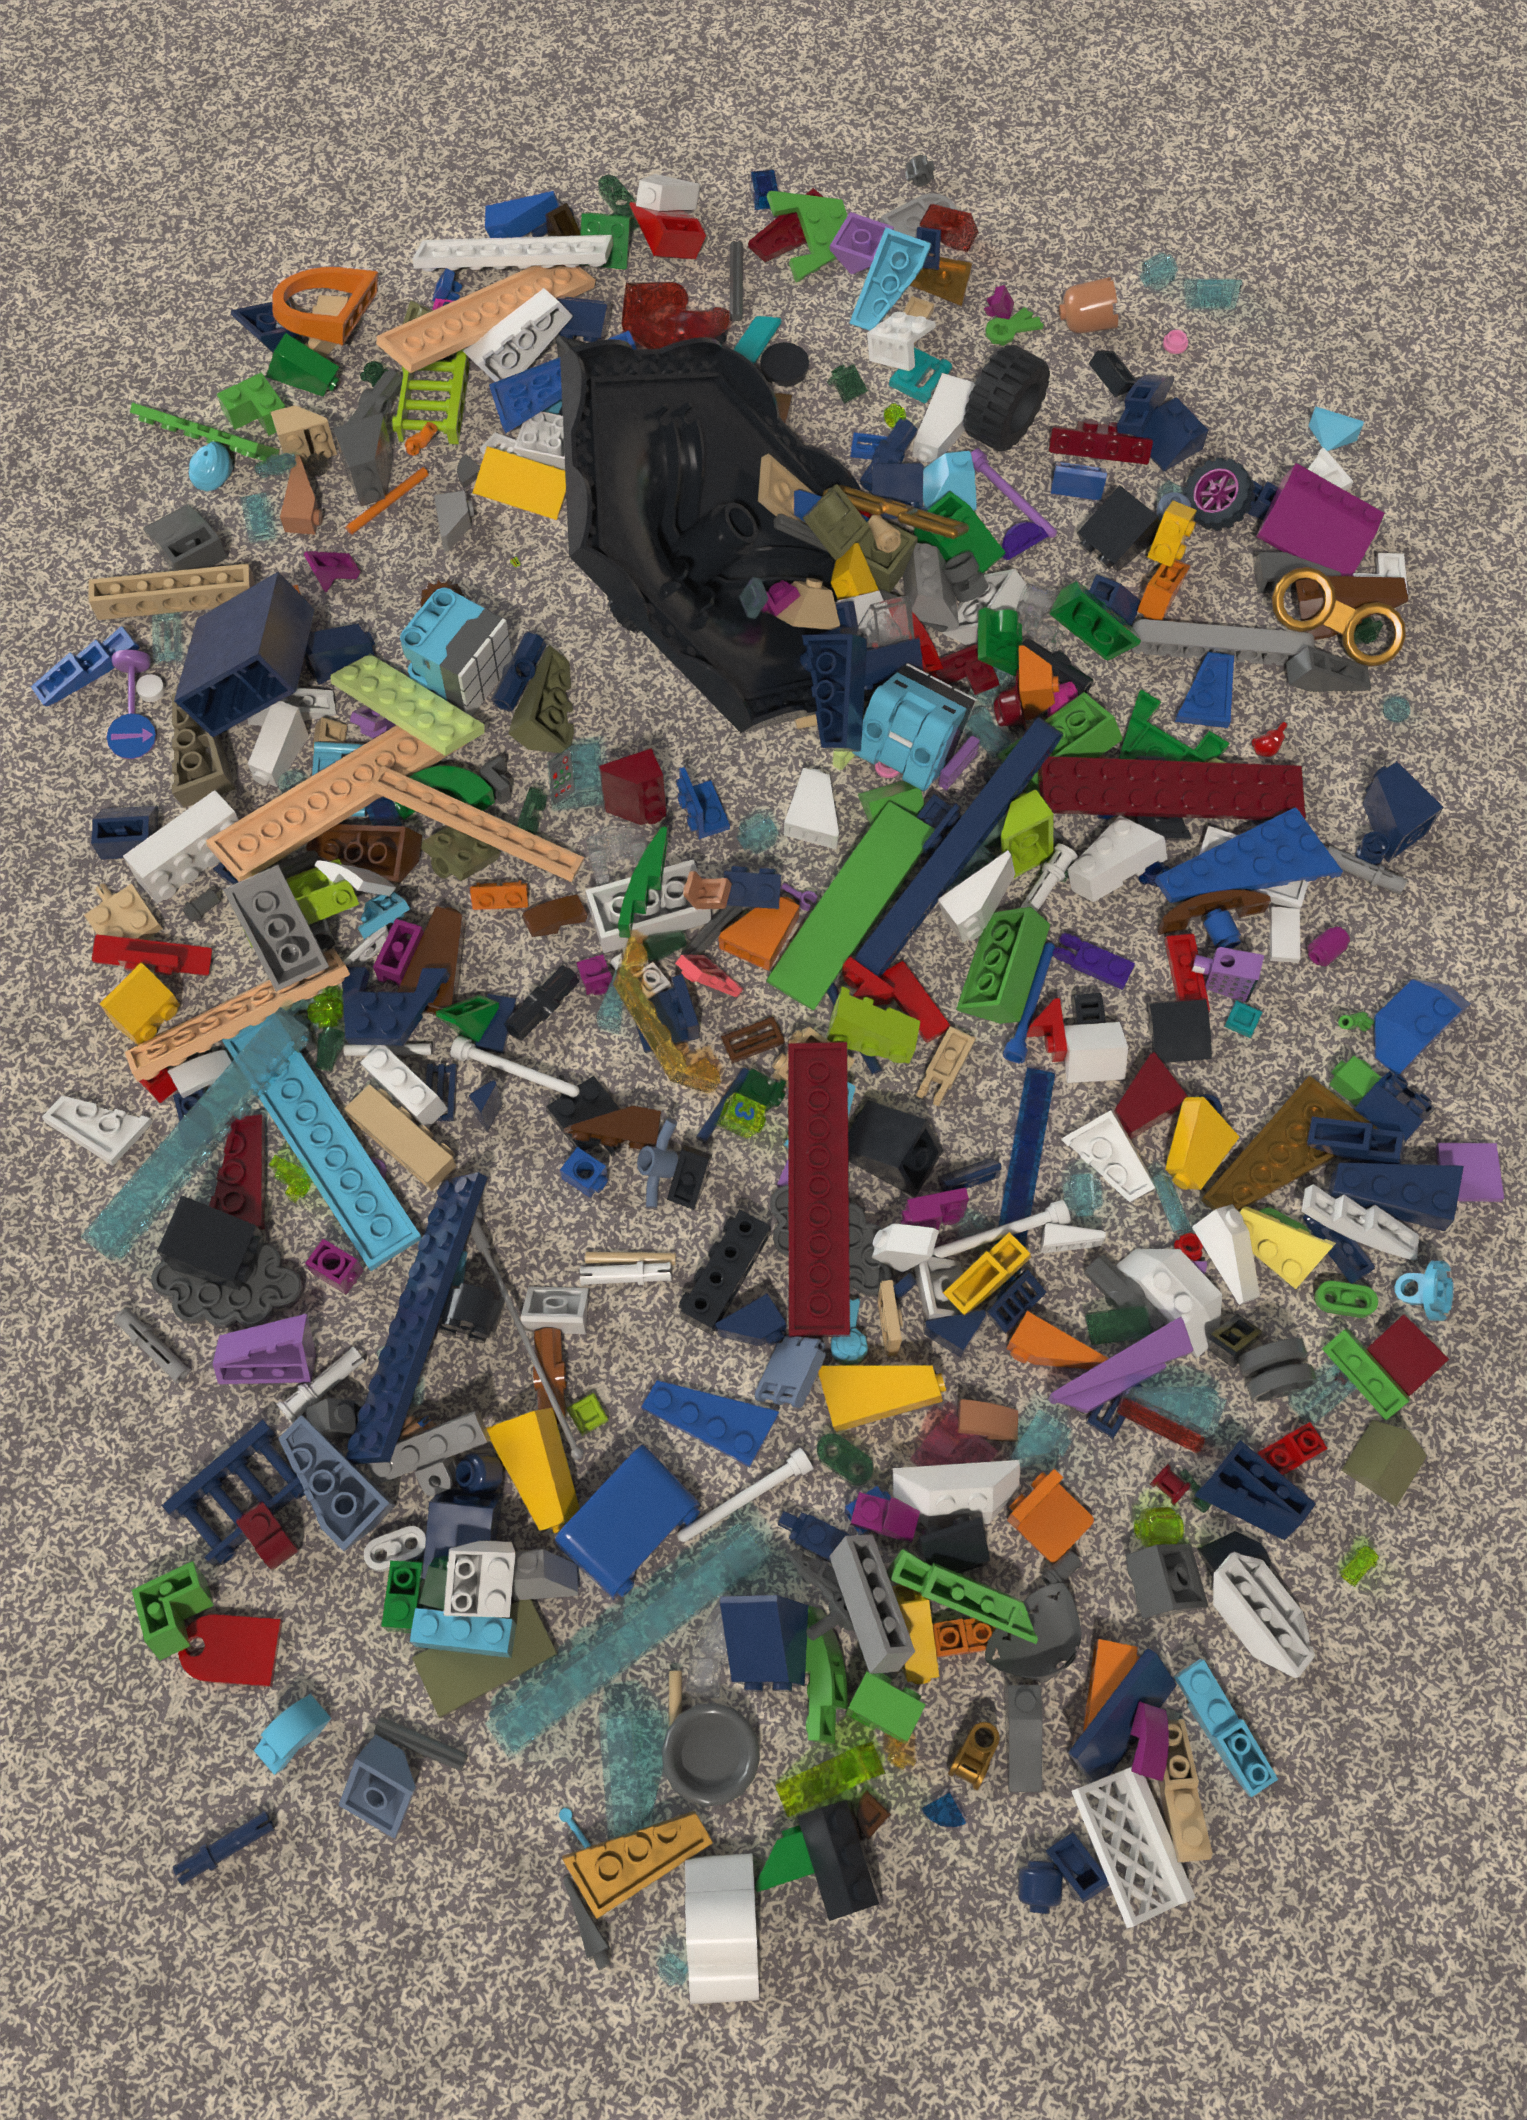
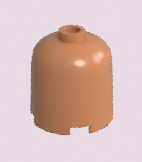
[1059,277,1118,333]

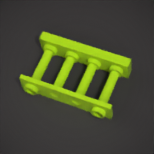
[392,349,470,445]
[244,858,360,947]

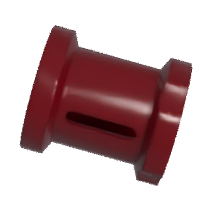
[1150,1464,1192,1506]

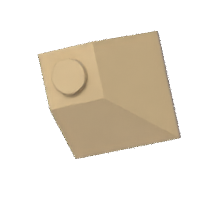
[768,578,840,630]

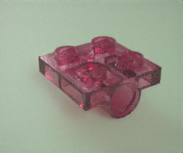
[910,1411,998,1467]

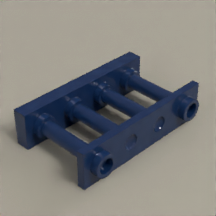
[161,1419,305,1567]

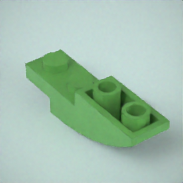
[805,1605,848,1744]

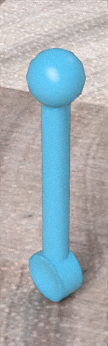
[559,1808,591,1848]

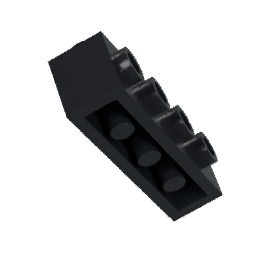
[678,1209,771,1336]

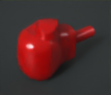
[1252,722,1288,757]

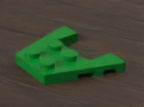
[1119,690,1230,762]

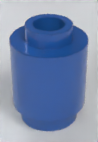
[1203,909,1241,949]

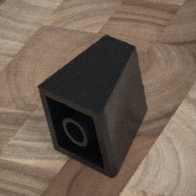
[1077,485,1160,572]
[848,1100,943,1198]
[157,1195,264,1290]

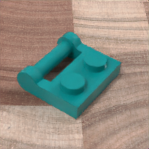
[889,347,953,404]

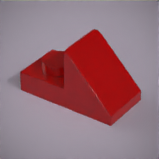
[842,957,895,1006]
[1027,998,1068,1062]

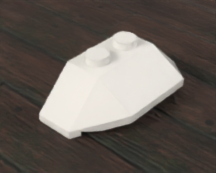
[1115,1249,1222,1358]
[893,1460,1020,1528]
[1213,1552,1315,1678]

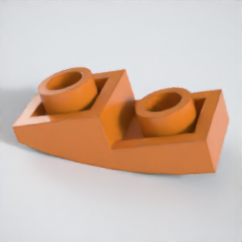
[932,1618,997,1658]

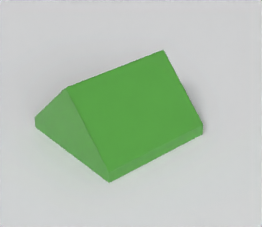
[858,781,924,826]

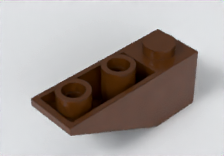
[564,1105,661,1152]

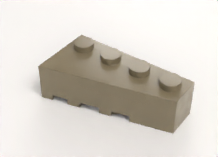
[172,693,235,807]

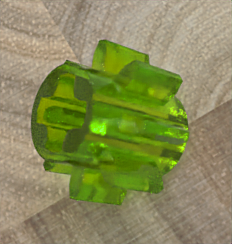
[307,993,344,1029]

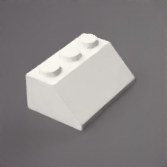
[942,569,1032,647]

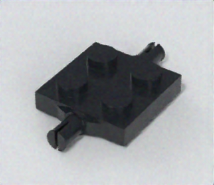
[546,1075,621,1156]

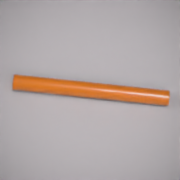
[345,467,429,535]

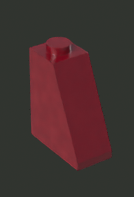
[1114,1052,1188,1140]

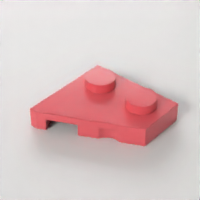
[675,955,744,997]

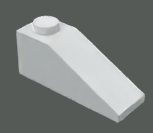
[248,688,336,726]
[1192,1204,1260,1305]

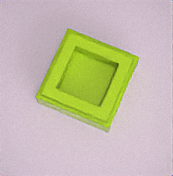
[566,1393,609,1436]

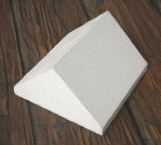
[1064,1022,1128,1083]
[915,1257,971,1321]
[521,1286,589,1334]

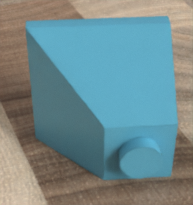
[923,451,977,510]

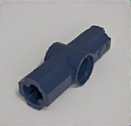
[859,419,918,493]
[491,632,546,712]

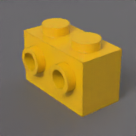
[1147,501,1197,567]

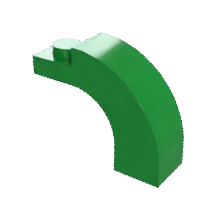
[393,766,495,820]

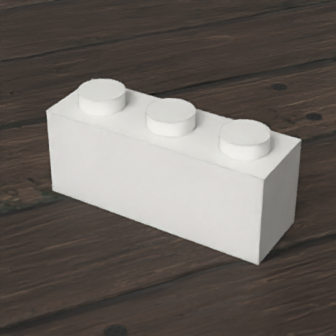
[360,1045,448,1129]

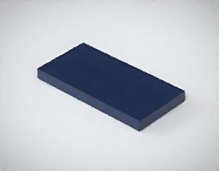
[1069,1648,1177,1789]

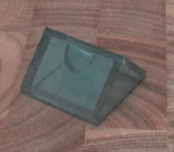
[1183,278,1242,309]

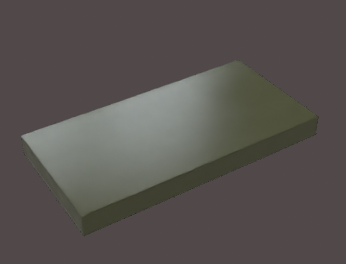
[412,1599,558,1718]

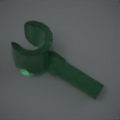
[1180,1469,1212,1513]

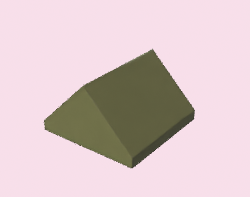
[1341,1420,1427,1507]

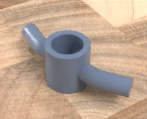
[637,1118,678,1208]

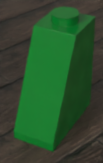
[265,333,339,397]

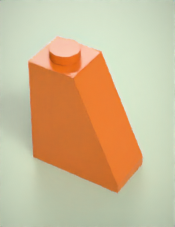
[719,897,800,971]

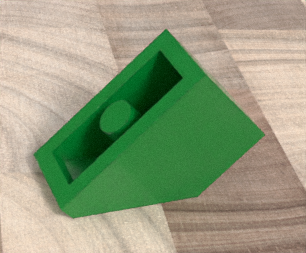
[755,1825,814,1893]

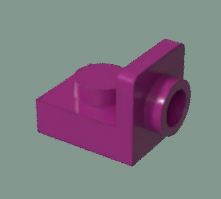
[751,580,801,616]
[576,954,614,995]

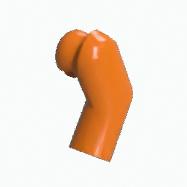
[405,422,437,456]

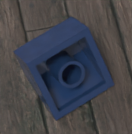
[1134,397,1209,472]

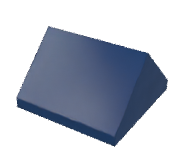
[1051,461,1107,501]

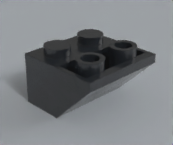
[915,1515,990,1574]

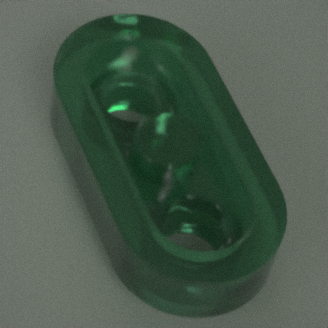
[517,786,547,835]
[816,1433,874,1486]

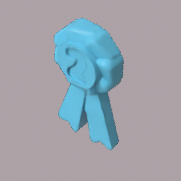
[831,1299,868,1365]

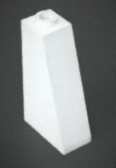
[912,373,975,462]

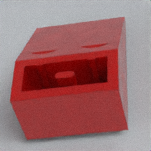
[629,202,706,259]

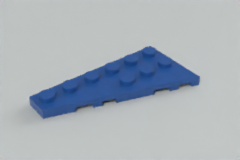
[489,331,637,434]
[1155,807,1343,903]

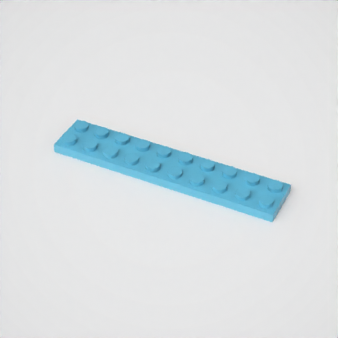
[222,1013,422,1271]

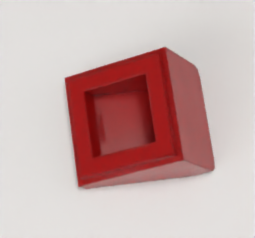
[139,1067,177,1103]

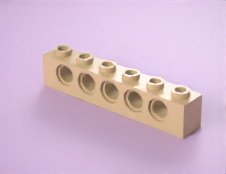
[89,564,255,620]

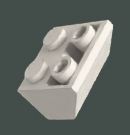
[443,1541,515,1618]

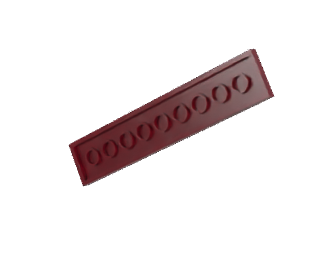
[1038,756,1306,820]
[788,1042,850,1337]

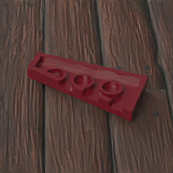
[748,188,824,262]
[209,1114,265,1230]

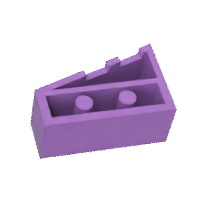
[213,1314,316,1384]

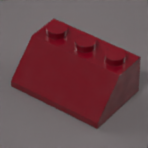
[599,748,666,825]

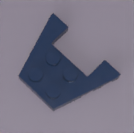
[342,967,450,1046]

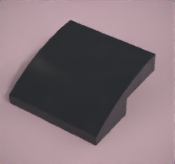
[1148,998,1212,1063]

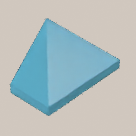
[1308,407,1364,451]

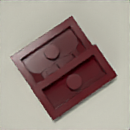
[1367,1314,1449,1396]

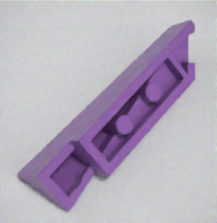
[1048,1317,1194,1413]

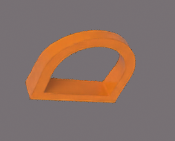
[272,267,378,346]

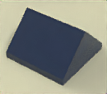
[231,302,299,353]

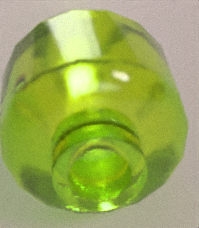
[1134,1507,1184,1548]

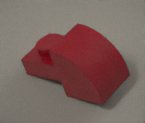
[236,1501,300,1571]

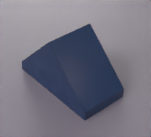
[923,1310,986,1358]

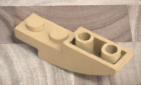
[1158,1719,1213,1863]

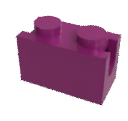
[373,918,424,988]

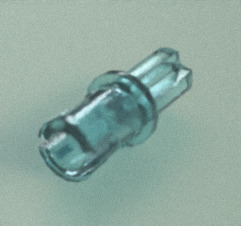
[255,453,296,478]

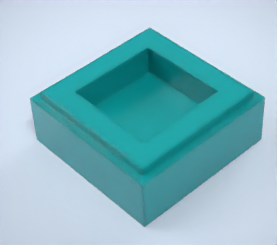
[1224,1000,1262,1038]

